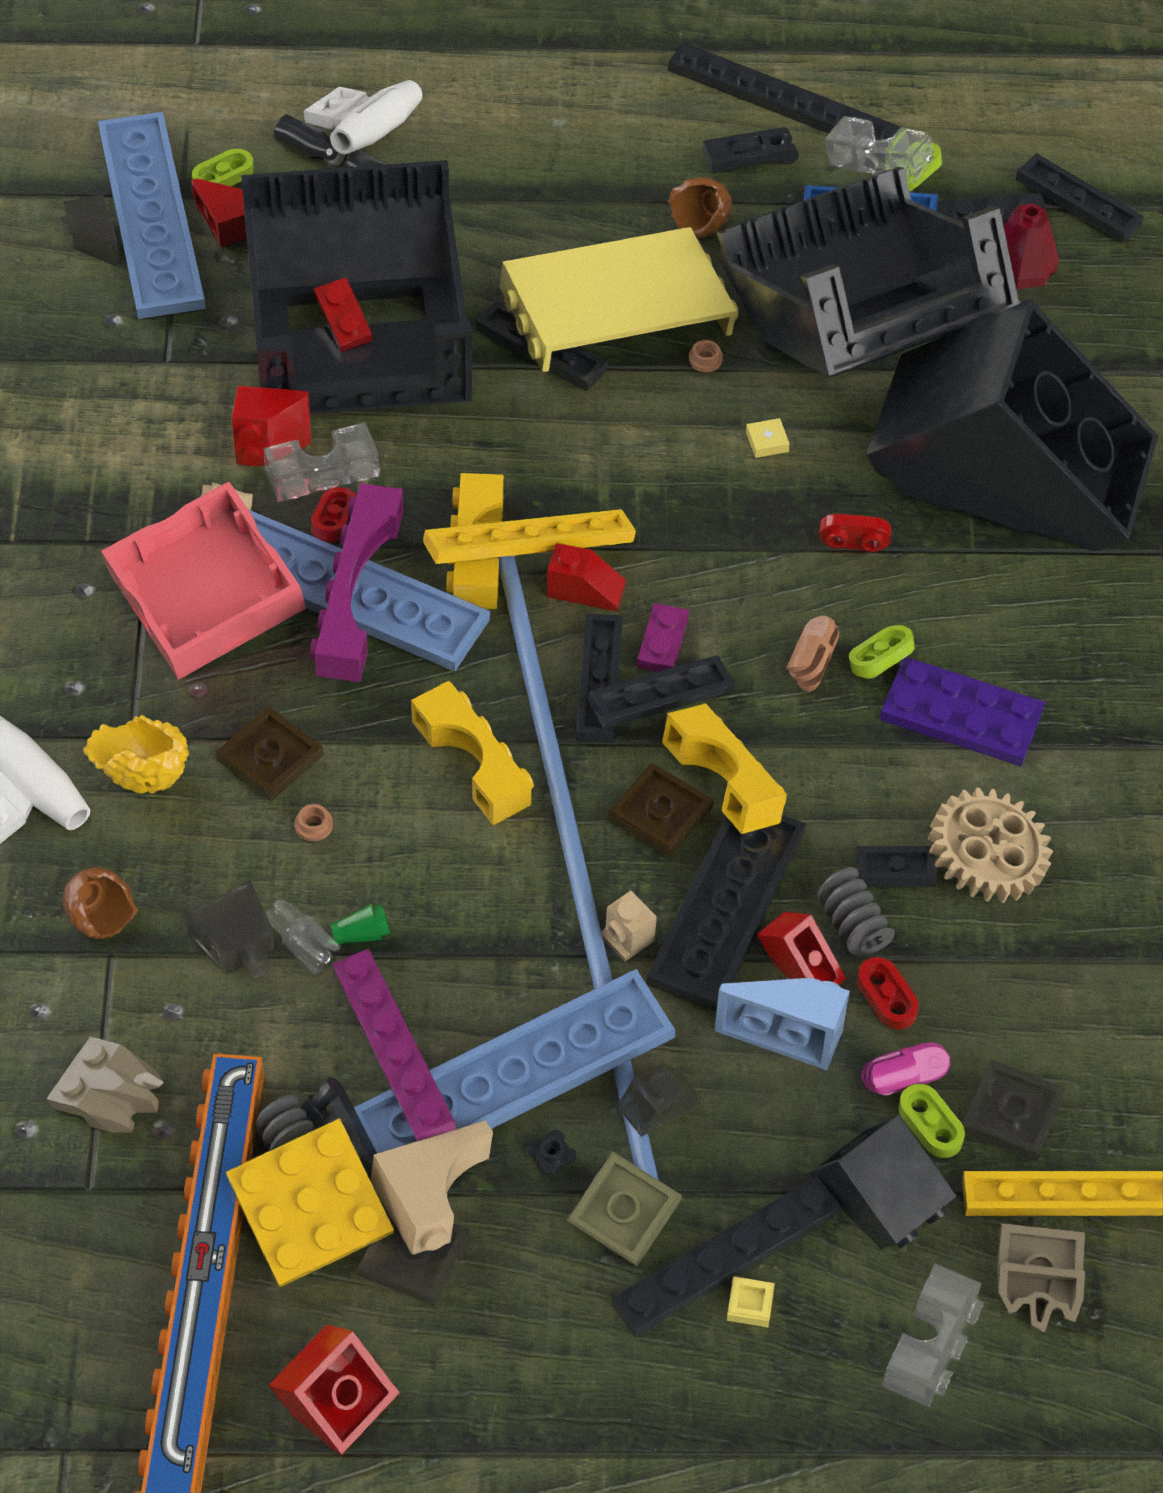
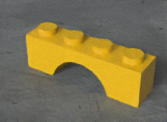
[446,473,504,609]
[411,681,534,826]
[662,703,787,834]

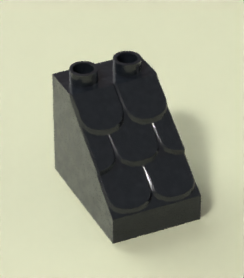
[866,299,1159,551]

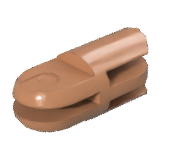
[786,615,840,692]

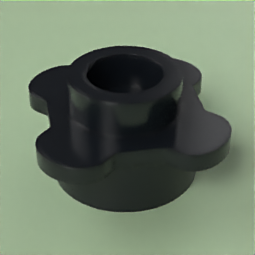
[528,1130,576,1175]

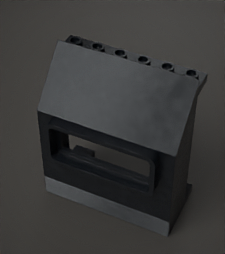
[241,160,472,414]
[716,166,1019,378]

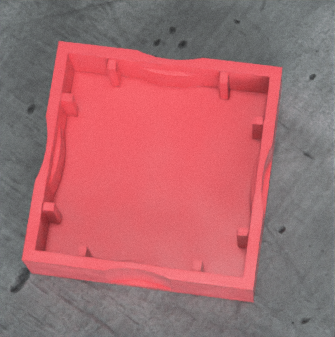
[101,481,306,680]

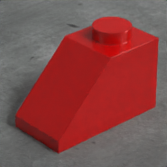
[191,178,247,247]
[547,543,626,612]
[757,912,847,985]

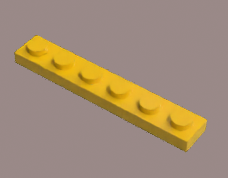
[423,509,636,564]
[962,1171,1163,1216]

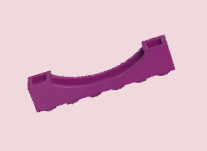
[310,483,404,682]

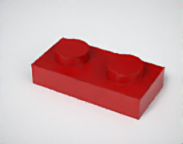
[314,277,372,352]

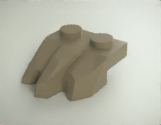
[46,1037,164,1133]
[997,1223,1085,1333]

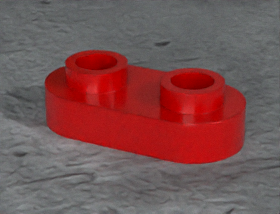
[311,487,357,543]
[819,514,892,552]
[857,957,919,1030]

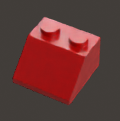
[232,386,312,467]
[269,1325,399,1454]

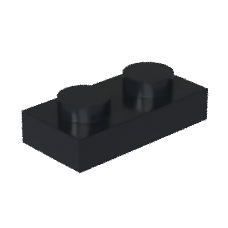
[856,846,937,887]

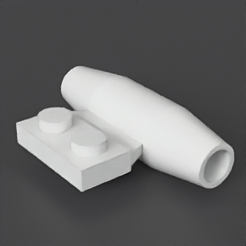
[304,80,422,154]
[0,716,90,844]

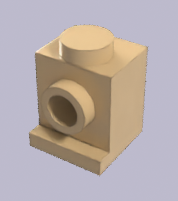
[601,891,656,962]

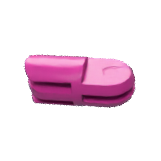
[861,1042,950,1095]

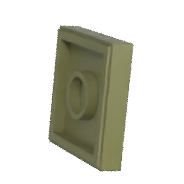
[567,1151,682,1267]

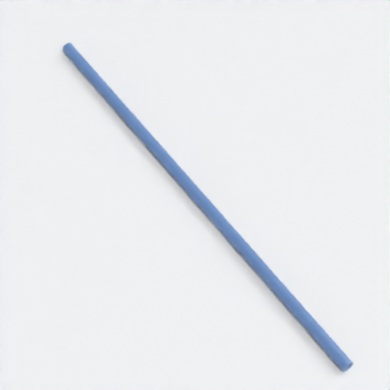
[499,556,659,1180]

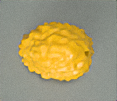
[83,715,189,794]

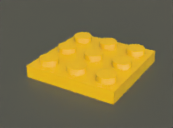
[226,1118,394,1288]

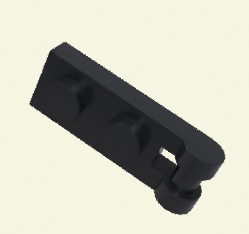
[702,127,799,173]
[300,1077,377,1181]

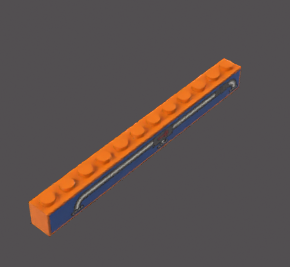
[134,1053,265,1493]

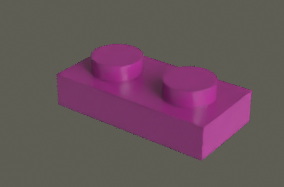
[637,603,689,672]

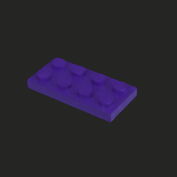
[880,657,1045,767]

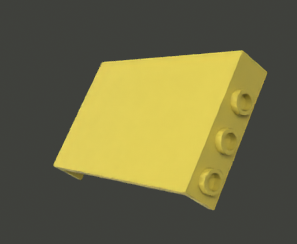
[499,227,738,372]

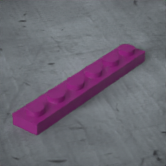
[332,949,456,1141]

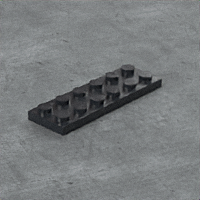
[646,815,806,1011]

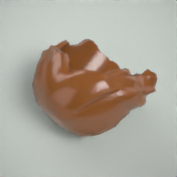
[668,177,733,238]
[62,867,138,939]

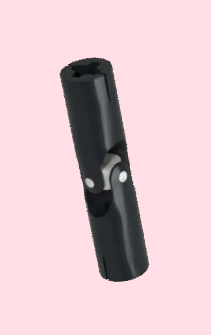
[273,114,388,168]

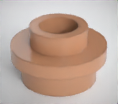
[688,340,723,372]
[294,804,333,841]

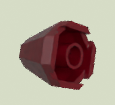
[1003,203,1059,289]

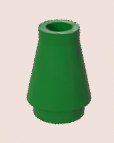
[330,903,391,946]

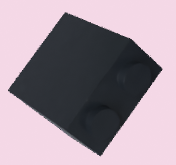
[809,1114,956,1249]

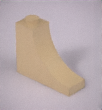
[371,1120,493,1255]

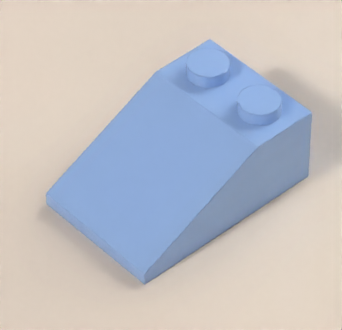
[714,978,850,1070]

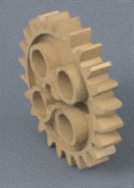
[928,788,1053,903]

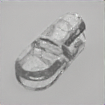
[266,899,341,975]

